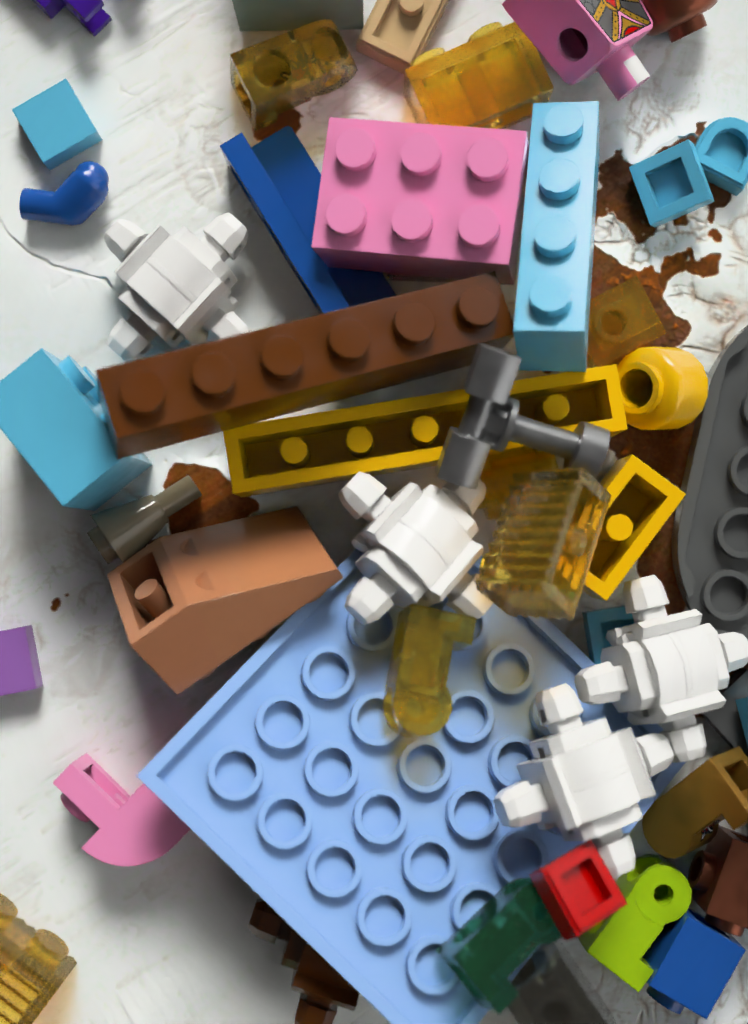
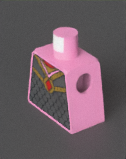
[502,0,653,101]

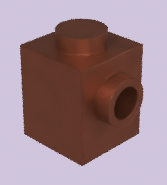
[688,826,748,936]

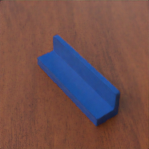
[220,126,396,314]

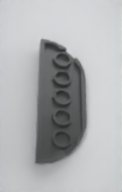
[671,325,748,640]

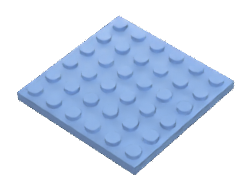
[137,549,685,1024]

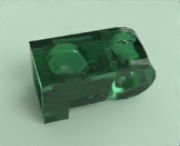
[436,877,562,1014]

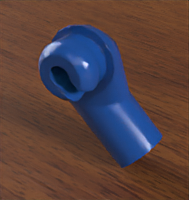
[19,161,109,226]

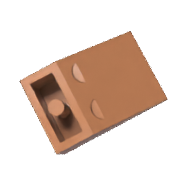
[107,506,343,695]

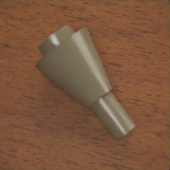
[87,475,202,564]

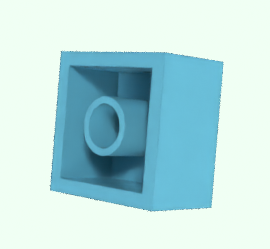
[0,348,153,511]

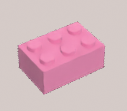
[311,117,529,284]

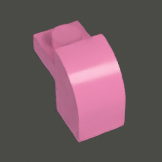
[53,753,190,866]

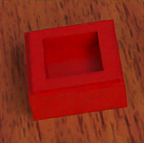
[529,839,627,941]

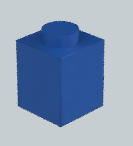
[643,908,746,1020]

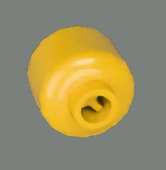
[617,346,708,430]

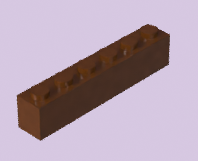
[96,271,514,459]

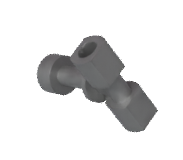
[435,343,610,489]

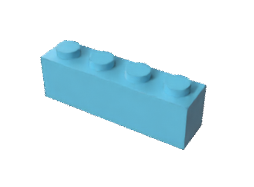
[513,101,600,372]

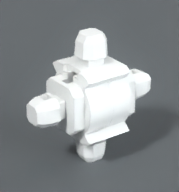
[104,212,250,362]
[338,471,495,625]
[574,575,748,762]
[493,683,674,877]

